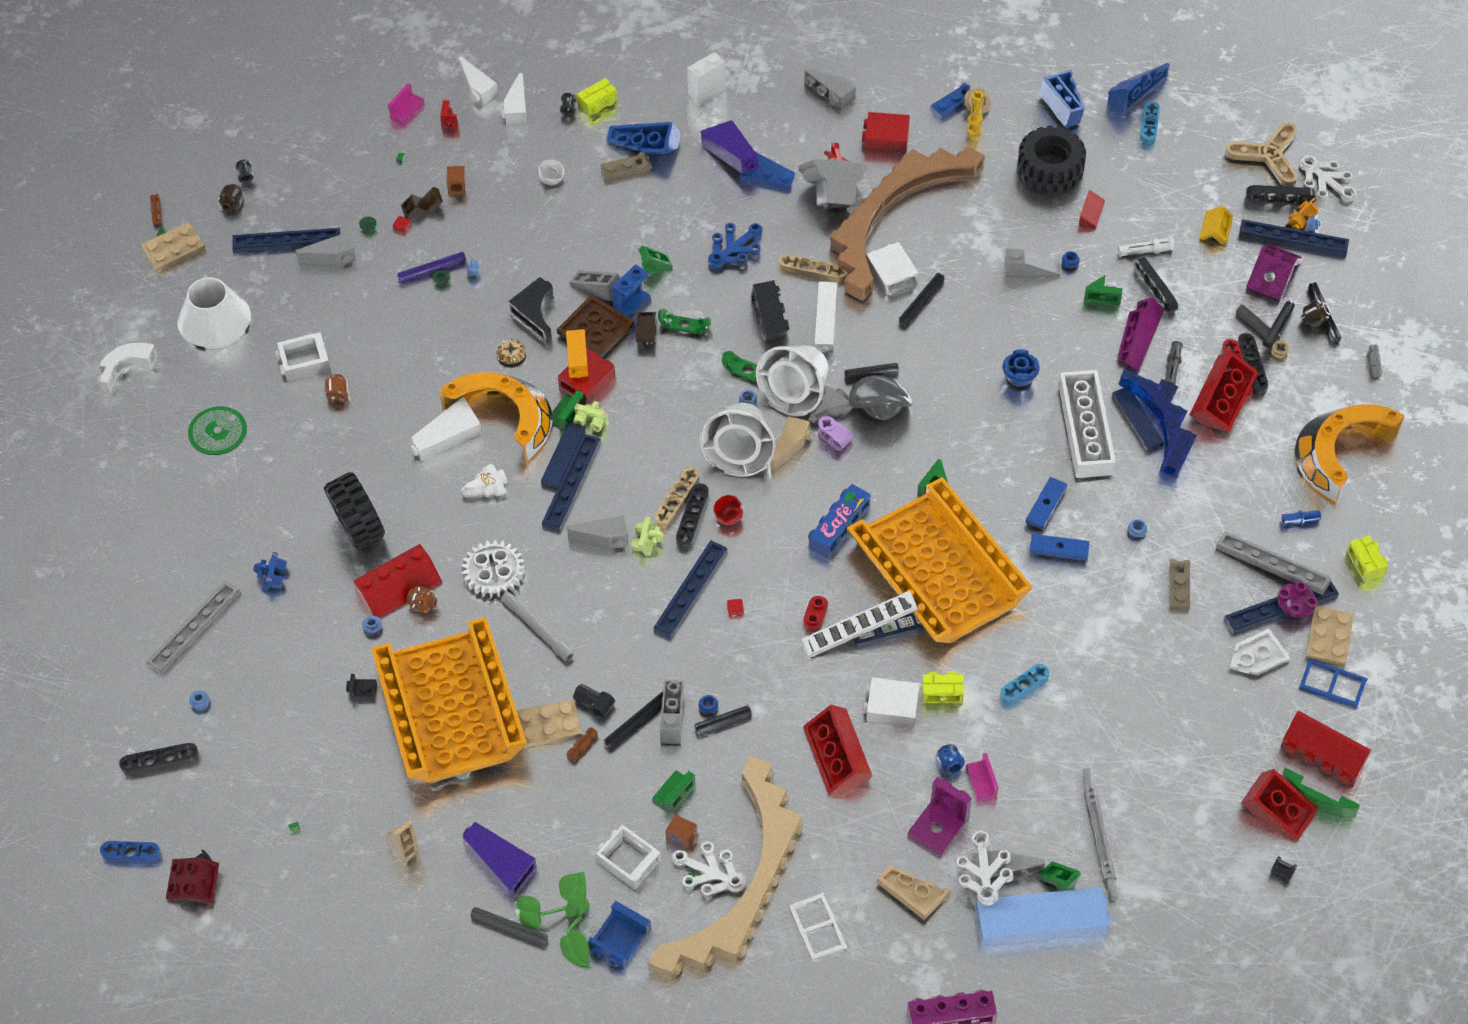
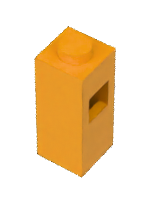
[566,329,588,378]

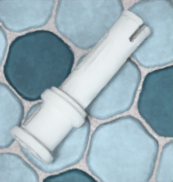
[1118,236,1174,257]

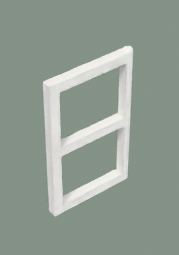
[789,893,847,961]

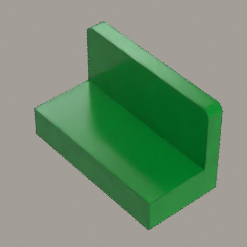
[552,390,585,430]
[652,770,695,813]

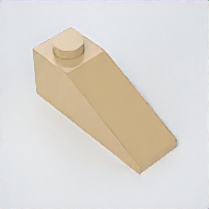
[771,416,812,472]
[385,820,419,863]

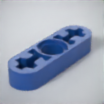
[100,841,161,864]

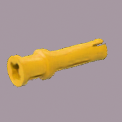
[967,91,984,136]

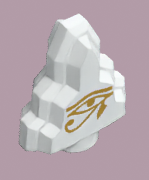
[461,464,508,497]

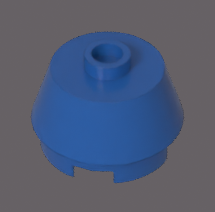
[1002,349,1040,387]

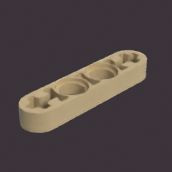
[779,254,847,283]
[655,467,699,529]

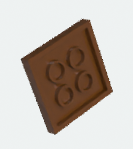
[557,295,634,358]

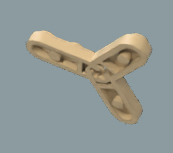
[1226,122,1297,187]

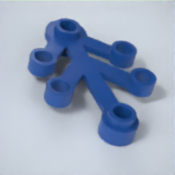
[708,223,763,269]

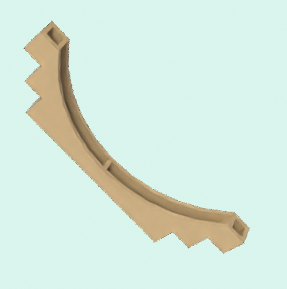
[649,756,804,981]

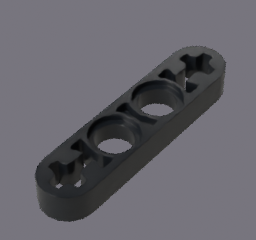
[1246,185,1316,205]
[1134,256,1178,314]
[1237,333,1268,396]
[676,483,709,549]
[119,743,199,776]

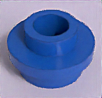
[1061,251,1080,268]
[698,695,718,714]

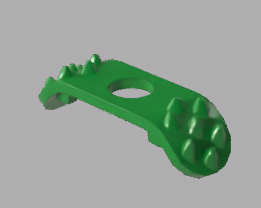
[658,309,712,334]
[722,351,757,383]

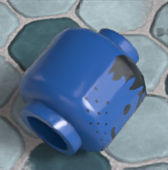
[935,744,965,774]

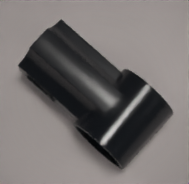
[573,684,616,718]

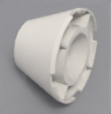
[177,278,251,350]
[756,345,828,416]
[700,403,775,477]

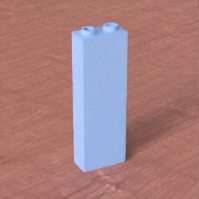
[975,887,1111,947]

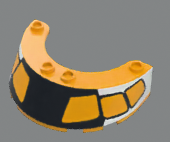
[439,372,553,463]
[1294,404,1405,504]

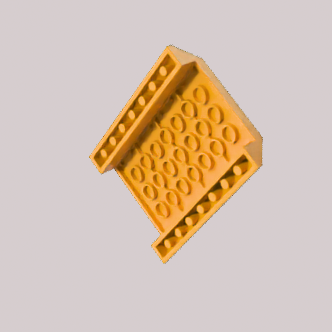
[847,477,1033,643]
[371,617,527,783]

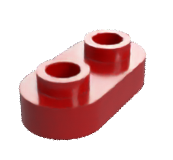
[803,596,828,633]

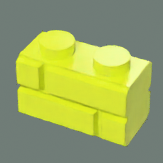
[576,78,617,116]
[1347,536,1388,582]
[922,672,964,703]

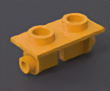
[1285,198,1319,230]

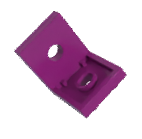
[1246,244,1303,300]
[908,777,972,857]

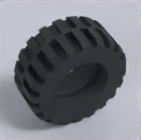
[1017,126,1086,193]
[324,472,385,549]

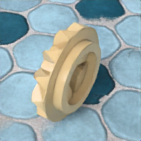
[964,87,991,115]
[496,338,526,364]

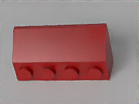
[1189,350,1258,432]
[353,544,442,618]
[803,705,873,795]
[1280,710,1371,787]

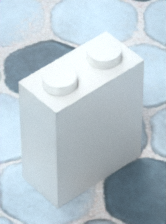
[687,52,726,106]
[866,242,918,296]
[863,678,920,728]

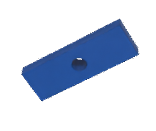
[1025,477,1067,530]
[1029,534,1090,561]

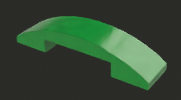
[1282,767,1360,818]

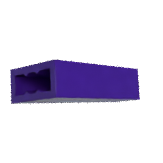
[700,120,759,174]
[463,822,537,899]

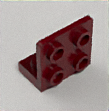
[166,857,219,904]

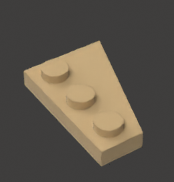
[876,865,951,920]

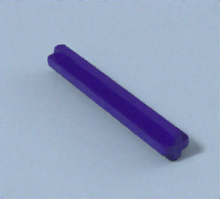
[397,252,466,283]

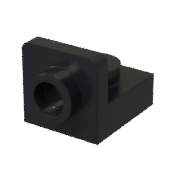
[346,674,377,701]

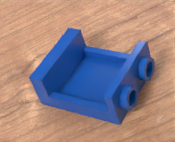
[612,264,651,319]
[588,900,651,969]

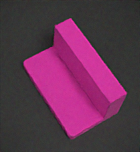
[388,83,424,125]
[966,753,998,803]

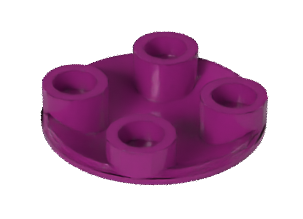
[1277,581,1317,617]

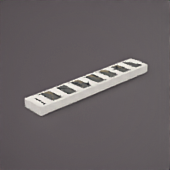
[802,591,918,658]

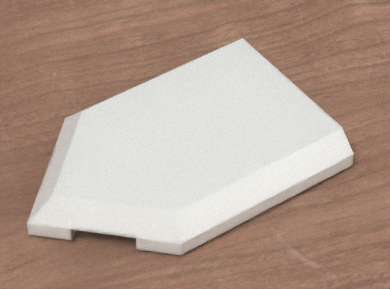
[1229,629,1291,676]

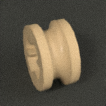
[1271,340,1289,358]

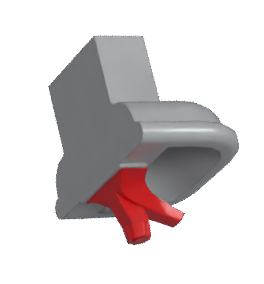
[798,143,867,209]

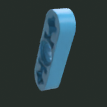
[1140,101,1160,145]
[1000,664,1049,705]

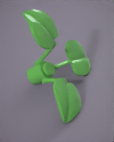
[515,872,590,966]

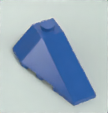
[1108,63,1170,114]
[606,122,681,154]

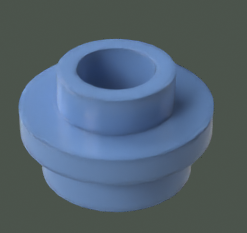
[1307,215,1321,233]
[466,259,479,277]
[739,390,757,406]
[1128,519,1147,537]
[362,616,382,635]
[189,690,210,710]

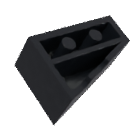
[750,280,789,341]

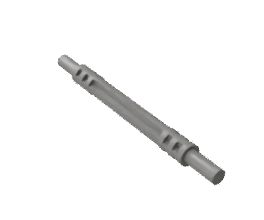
[1082,768,1119,901]

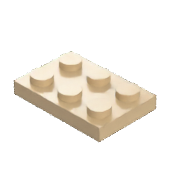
[140,222,206,273]
[1305,606,1354,667]
[516,699,582,749]

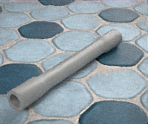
[501,591,574,662]

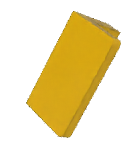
[1199,205,1233,245]

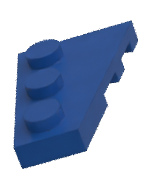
[740,152,796,190]

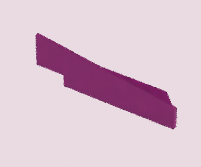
[1118,297,1164,372]

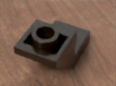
[401,187,443,219]
[636,312,657,345]

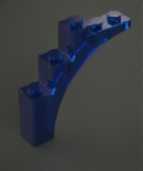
[1118,369,1197,479]

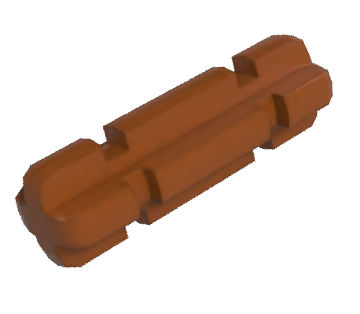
[150,194,162,225]
[566,727,598,761]

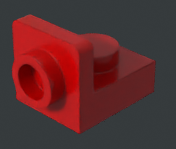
[440,100,459,128]

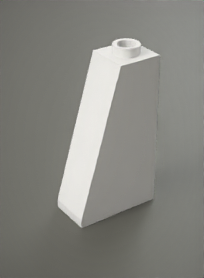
[815,282,837,353]
[410,397,482,462]

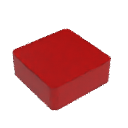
[392,216,411,233]
[727,599,744,616]

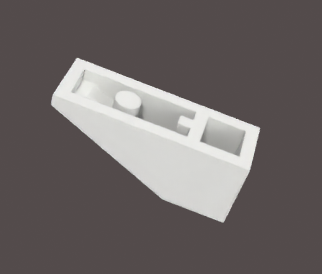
[459,57,498,106]
[501,73,527,125]

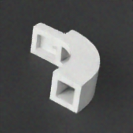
[99,343,158,393]

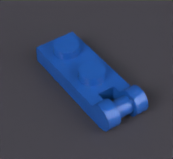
[930,82,971,120]

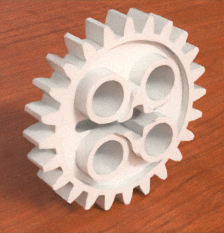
[461,540,525,598]

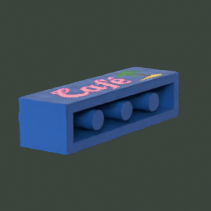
[808,484,871,558]

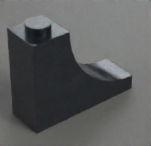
[508,277,554,343]

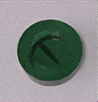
[359,217,377,234]
[432,270,451,288]

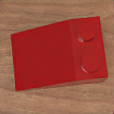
[1241,769,1318,841]

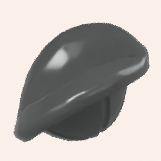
[848,375,913,420]

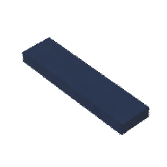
[1112,386,1164,452]
[541,422,586,489]

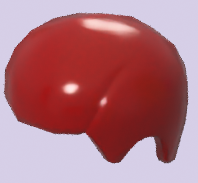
[713,494,744,526]

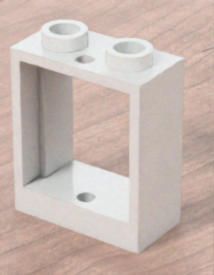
[276,332,331,382]
[596,825,661,891]

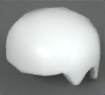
[538,159,565,186]

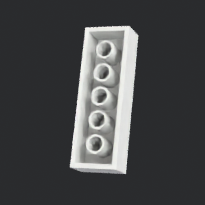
[1058,370,1116,478]

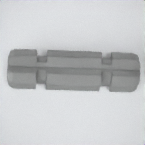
[1368,344,1383,378]

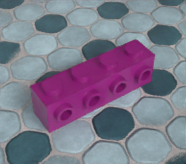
[907,989,997,1024]

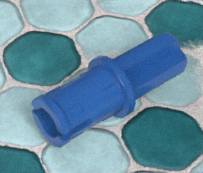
[1281,510,1321,526]

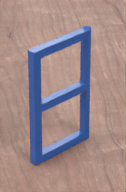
[1299,658,1368,708]

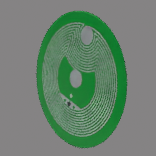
[188,406,247,455]

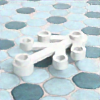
[1300,155,1356,203]
[956,831,1013,905]
[672,841,746,898]

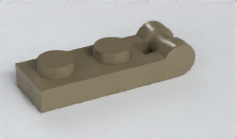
[600,152,652,182]
[1169,559,1190,610]

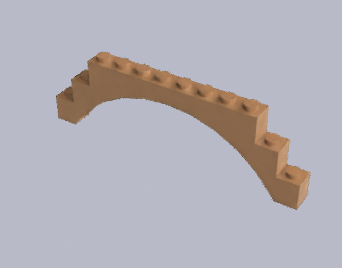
[830,146,985,301]

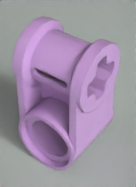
[818,416,854,451]

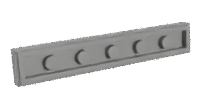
[1216,531,1332,595]
[146,580,241,675]

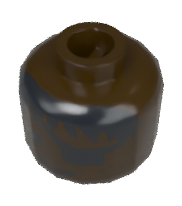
[218,184,244,211]
[1301,300,1330,328]

